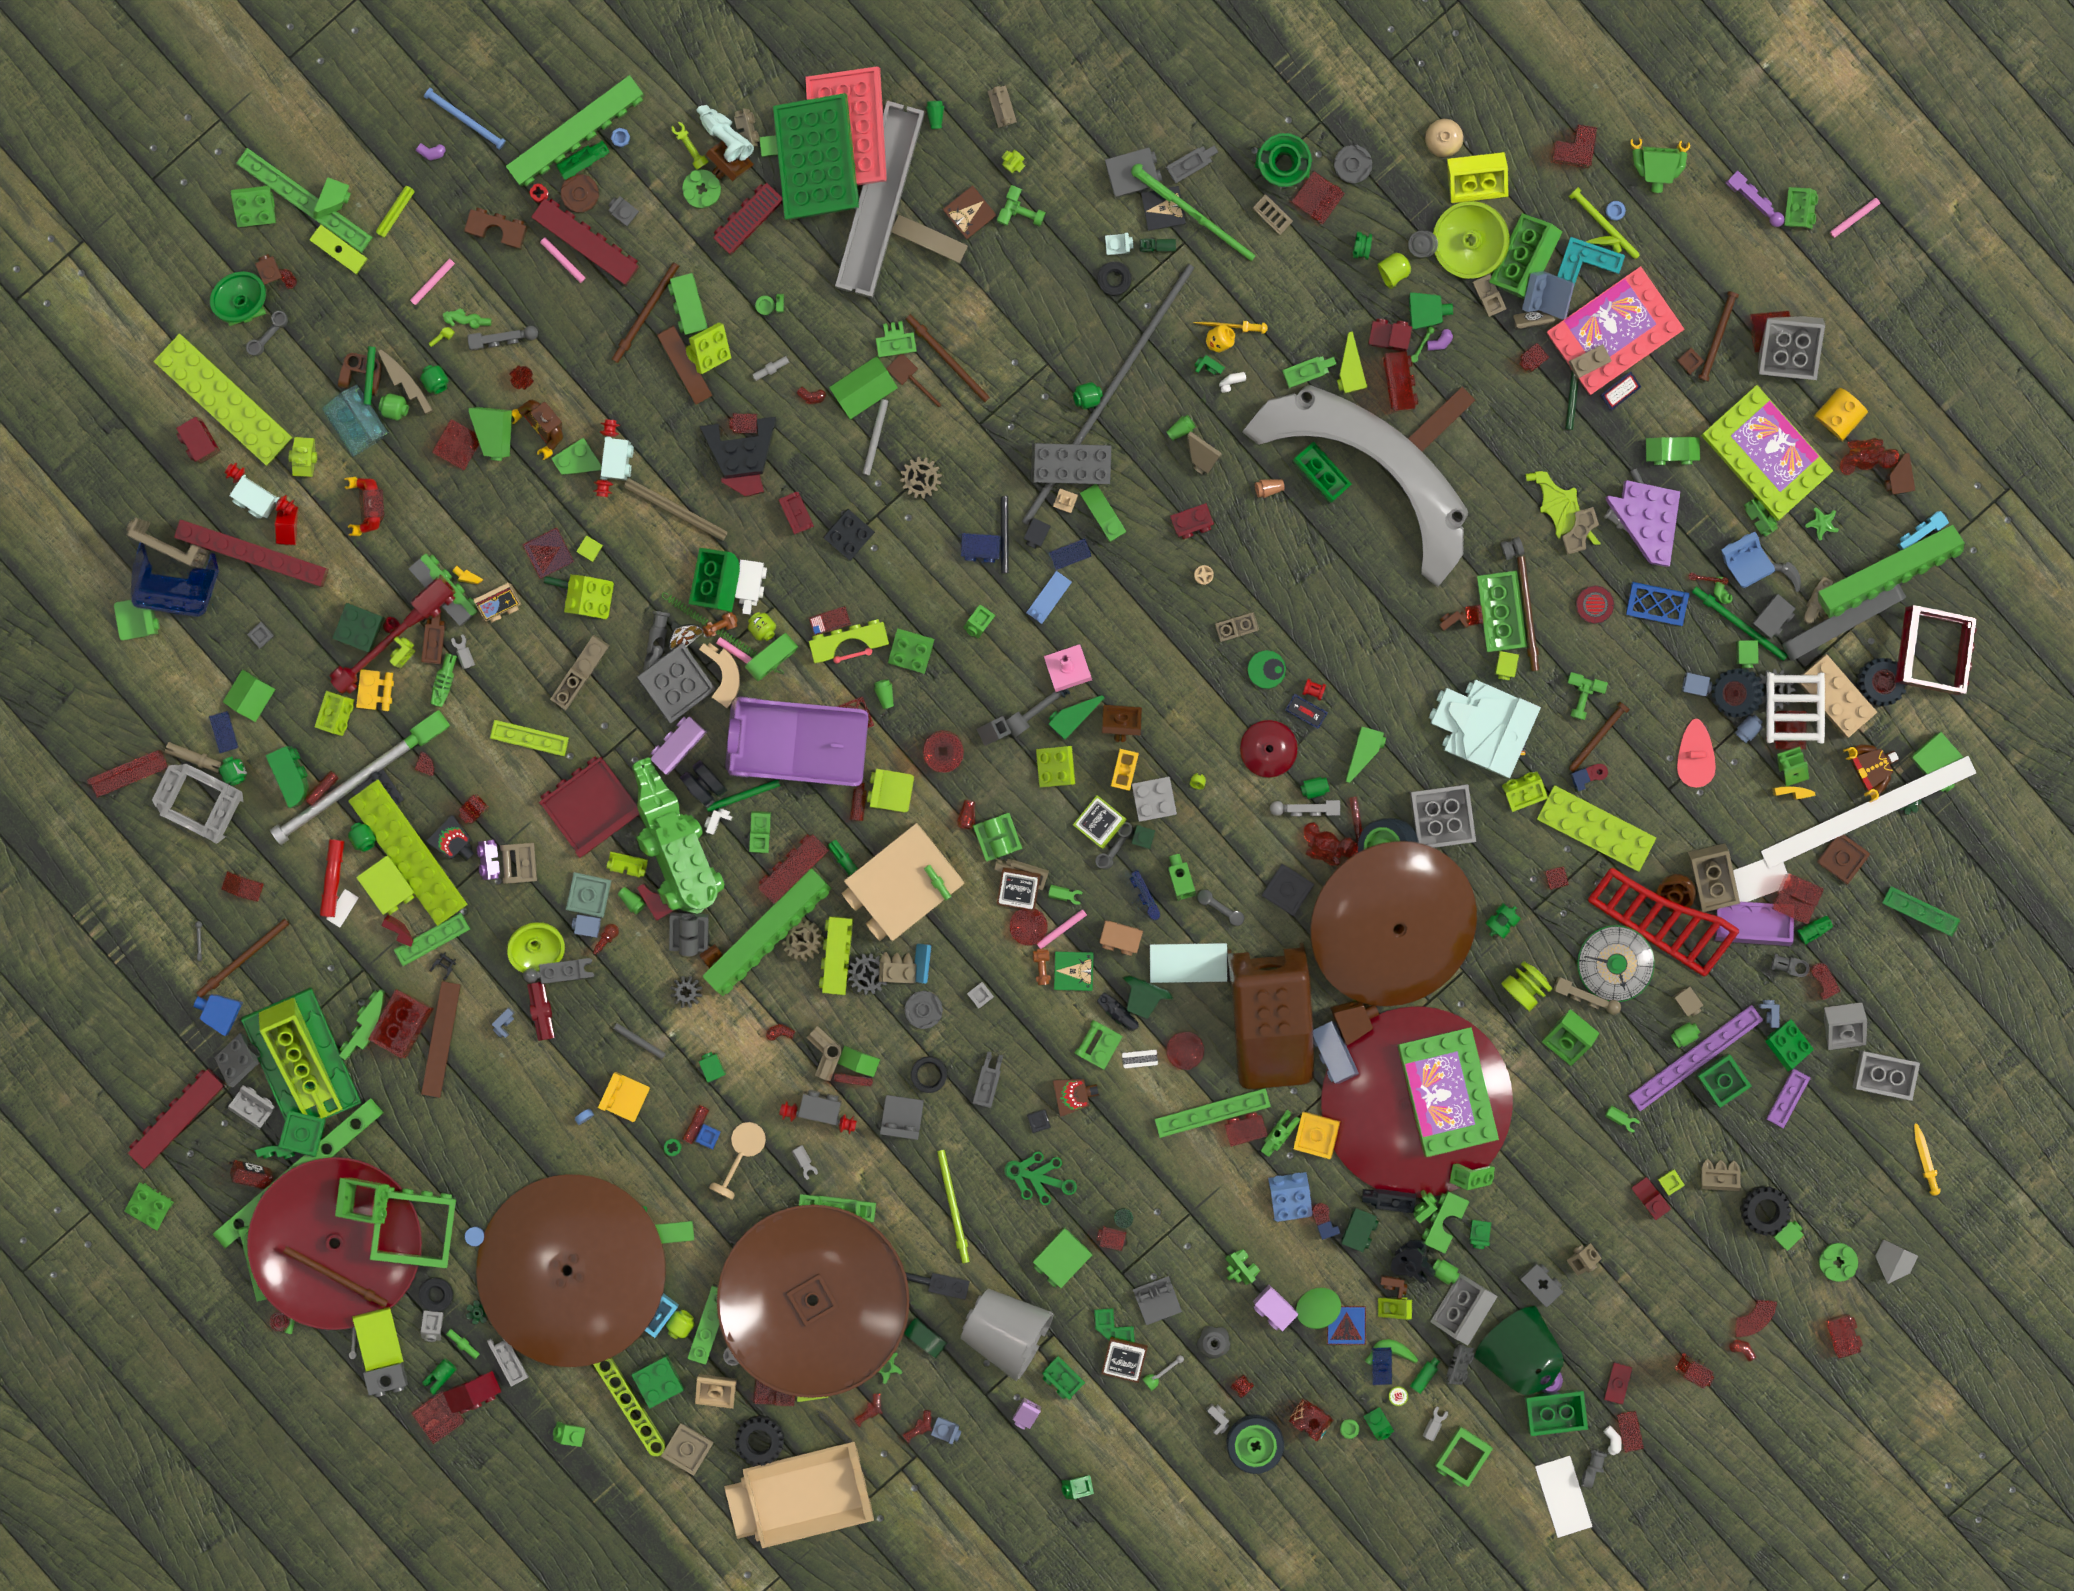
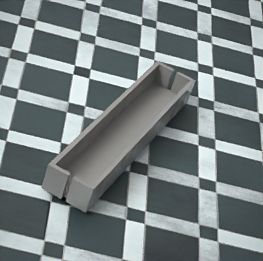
[835,101,925,299]

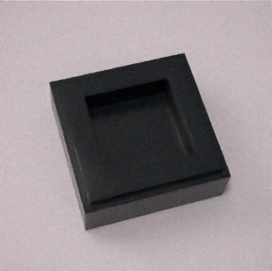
[1027,1109,1051,1133]

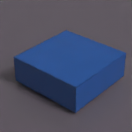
[695,1124,721,1149]

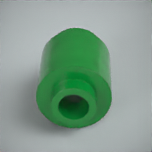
[1300,777,1330,799]

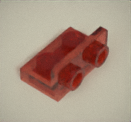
[1775,711,1806,749]

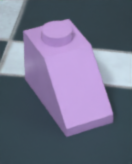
[1013,1398,1041,1429]

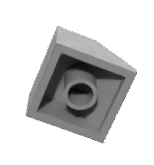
[1824,1003,1867,1050]

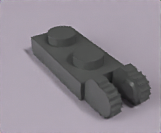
[973,1051,1003,1108]

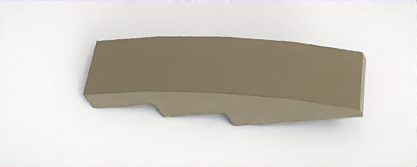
[891,215,968,264]
[378,349,434,415]

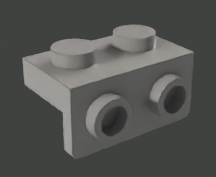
[228,1085,274,1130]

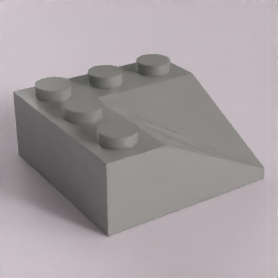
[1757,316,1825,380]
[1410,784,1476,848]

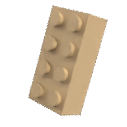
[1798,654,1877,738]

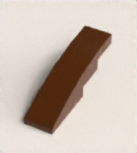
[657,325,713,404]

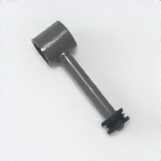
[1006,688,1070,738]

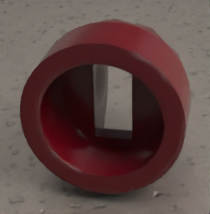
[383,617,400,633]

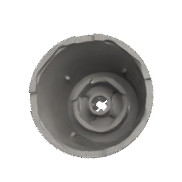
[961,1288,1054,1381]

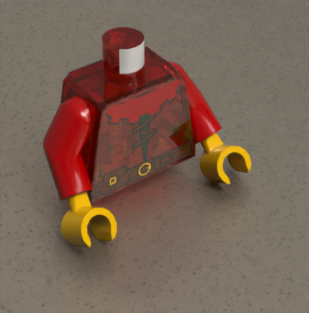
[344,477,385,536]

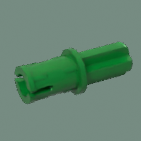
[828,840,858,876]

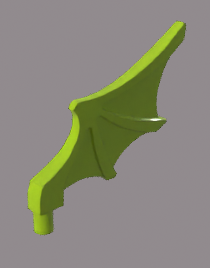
[1525,471,1601,545]

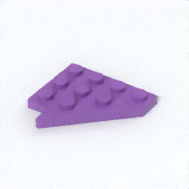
[1606,480,1680,567]

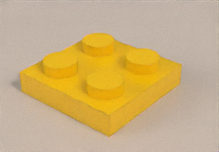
[1294,1112,1341,1159]

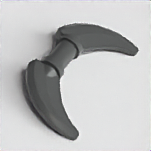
[1772,562,1801,592]

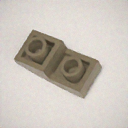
[1215,612,1259,642]

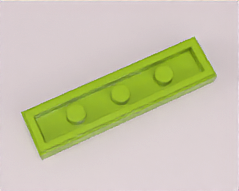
[490,720,569,756]

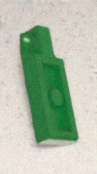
[557,140,609,180]

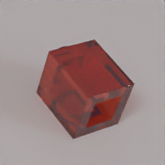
[1096,1226,1126,1251]

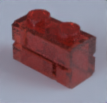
[1826,1314,1863,1358]

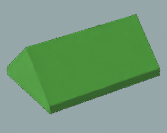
[829,356,898,420]

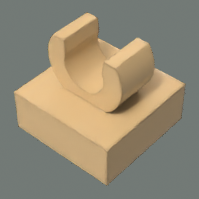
[1053,489,1078,513]

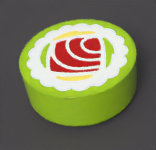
[1388,1386,1408,1406]

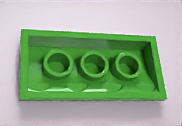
[1477,571,1527,652]

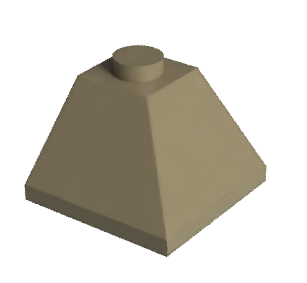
[1187,431,1222,475]

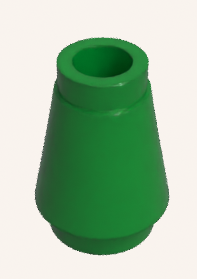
[925,101,945,129]

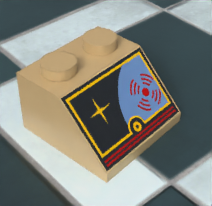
[474,583,522,623]

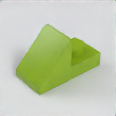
[1378,1297,1412,1320]

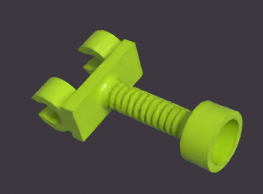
[671,122,709,170]

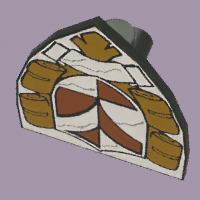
[669,621,703,650]

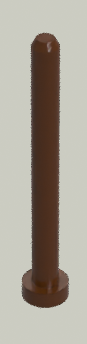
[1569,701,1630,772]

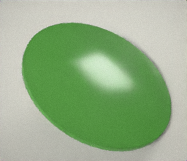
[1296,1288,1341,1329]

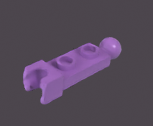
[1725,171,1784,227]

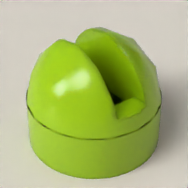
[1189,773,1206,790]

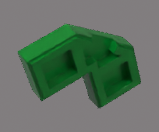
[1094,1308,1135,1342]

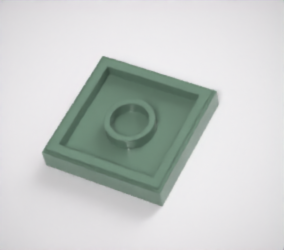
[566,872,612,918]

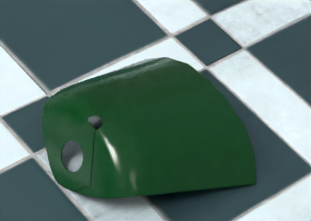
[1474,1306,1564,1395]

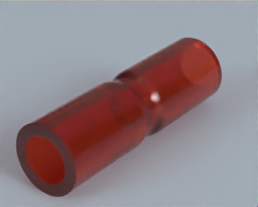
[304,771,339,806]
[682,1105,709,1144]

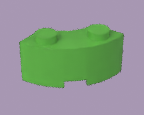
[1646,437,1700,465]

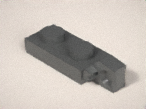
[1166,145,1218,184]

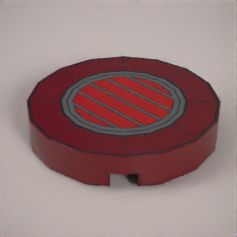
[1576,585,1614,624]

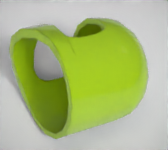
[1377,253,1411,289]

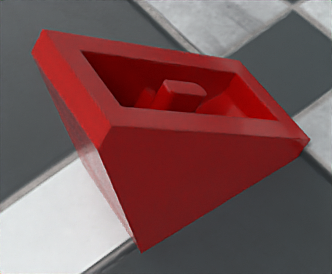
[275,507,298,545]

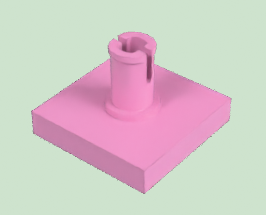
[1044,645,1092,692]

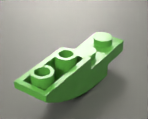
[339,989,385,1060]

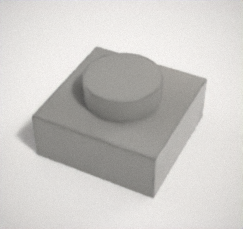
[967,982,994,1008]

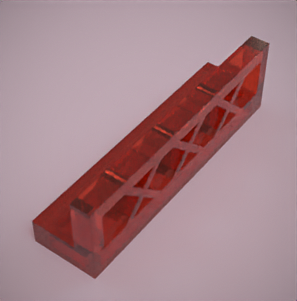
[87,750,168,797]

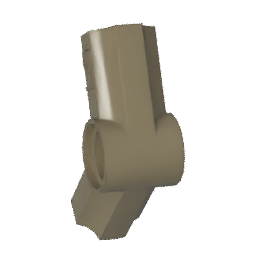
[806,1026,842,1081]

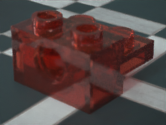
[1772,873,1824,925]

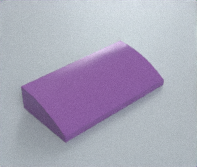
[1714,902,1794,946]

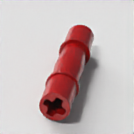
[320,839,345,917]

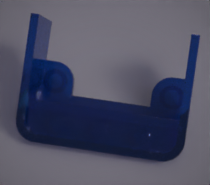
[130,542,219,617]

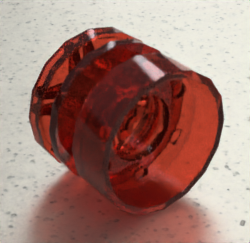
[923,730,964,773]

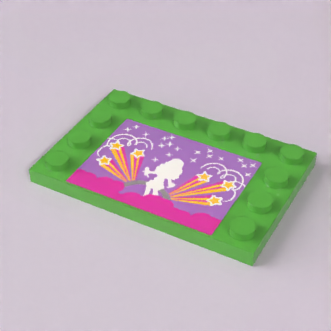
[1397,1027,1499,1157]

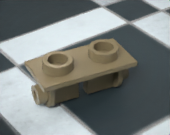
[987,85,1017,128]
[734,108,760,147]

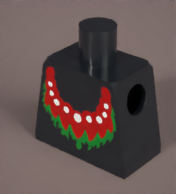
[427,815,474,861]

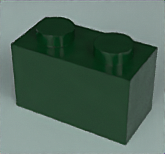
[1341,1207,1379,1252]

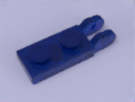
[1129,870,1161,921]

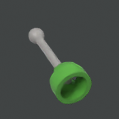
[1142,1355,1184,1391]

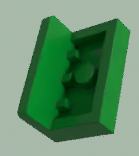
[1042,1356,1085,1400]

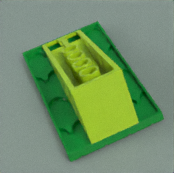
[241,987,361,1120]

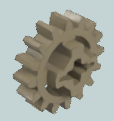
[900,457,942,499]
[782,920,824,962]

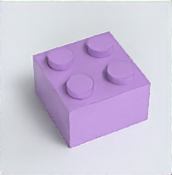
[1253,1285,1299,1331]

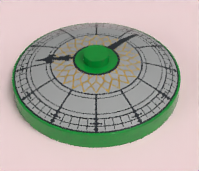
[1577,925,1654,1002]

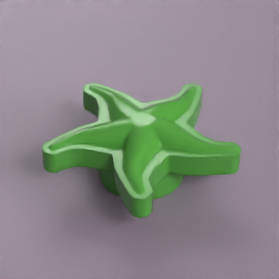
[1805,508,1839,541]
[877,1352,902,1384]

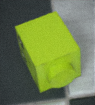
[1494,651,1519,681]

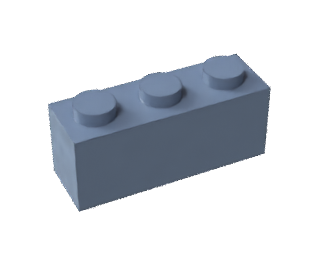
[1313,1021,1359,1084]

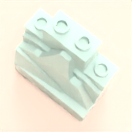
[1429,680,1541,778]

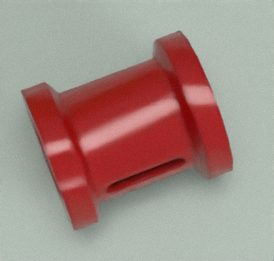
[530,184,549,203]
[1302,678,1326,701]

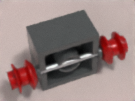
[779,1090,857,1135]

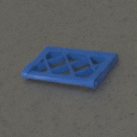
[1626,582,1689,626]

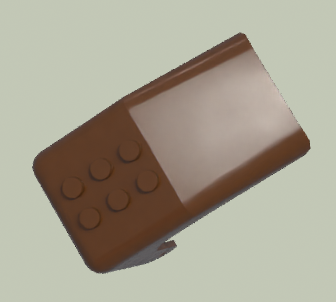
[1227,943,1314,1089]

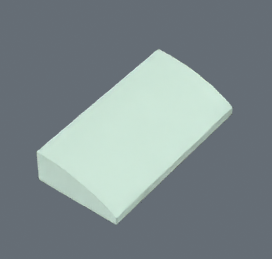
[1150,943,1227,983]

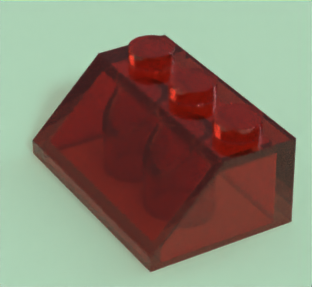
[1383,351,1418,413]
[368,989,434,1058]

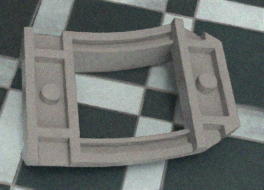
[152,764,243,844]

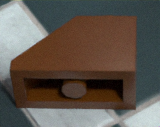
[1885,453,1916,495]

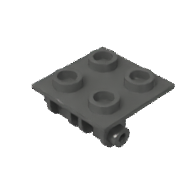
[1133,1276,1182,1325]
[1446,1344,1474,1385]

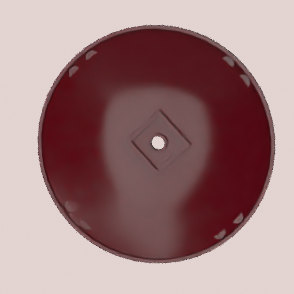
[1321,1006,1513,1198]

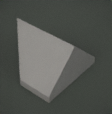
[1875,1239,1918,1284]

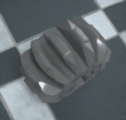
[670,976,703,1008]

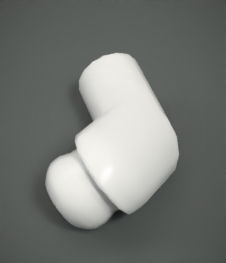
[1219,372,1246,393]
[1603,1426,1621,1455]

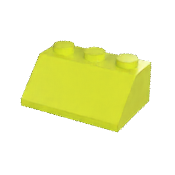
[1447,152,1508,203]

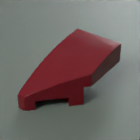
[381,915,414,947]

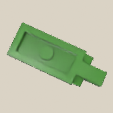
[1282,356,1336,388]

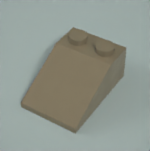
[1688,843,1740,912]

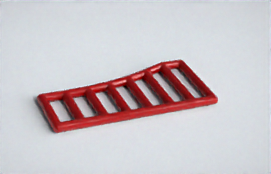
[1588,868,1739,977]

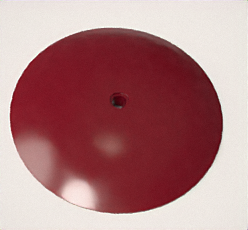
[247,1157,422,1330]

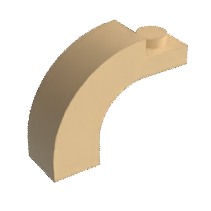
[699,643,740,709]

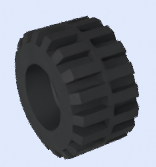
[1740,1186,1791,1236]
[735,1415,784,1466]

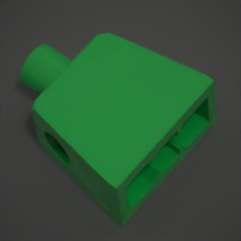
[1409,293,1453,331]

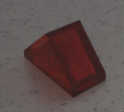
[221,871,264,902]

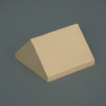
[695,1374,737,1409]

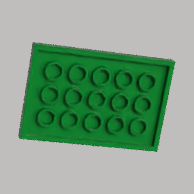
[773,93,859,220]

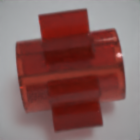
[509,365,534,390]

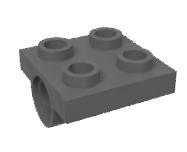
[669,913,709,956]
[214,1033,261,1087]

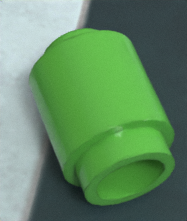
[1671,1022,1701,1048]
[1432,1259,1460,1285]

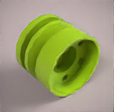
[1501,961,1552,1012]

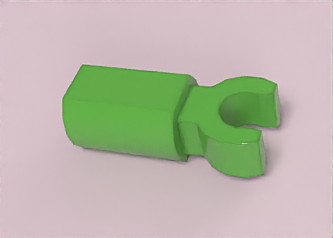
[1048,885,1083,905]
[1605,1105,1640,1133]

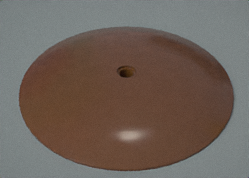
[1310,841,1477,1006]

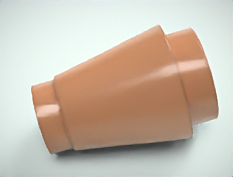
[1255,479,1284,498]

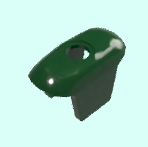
[1122,975,1173,1019]

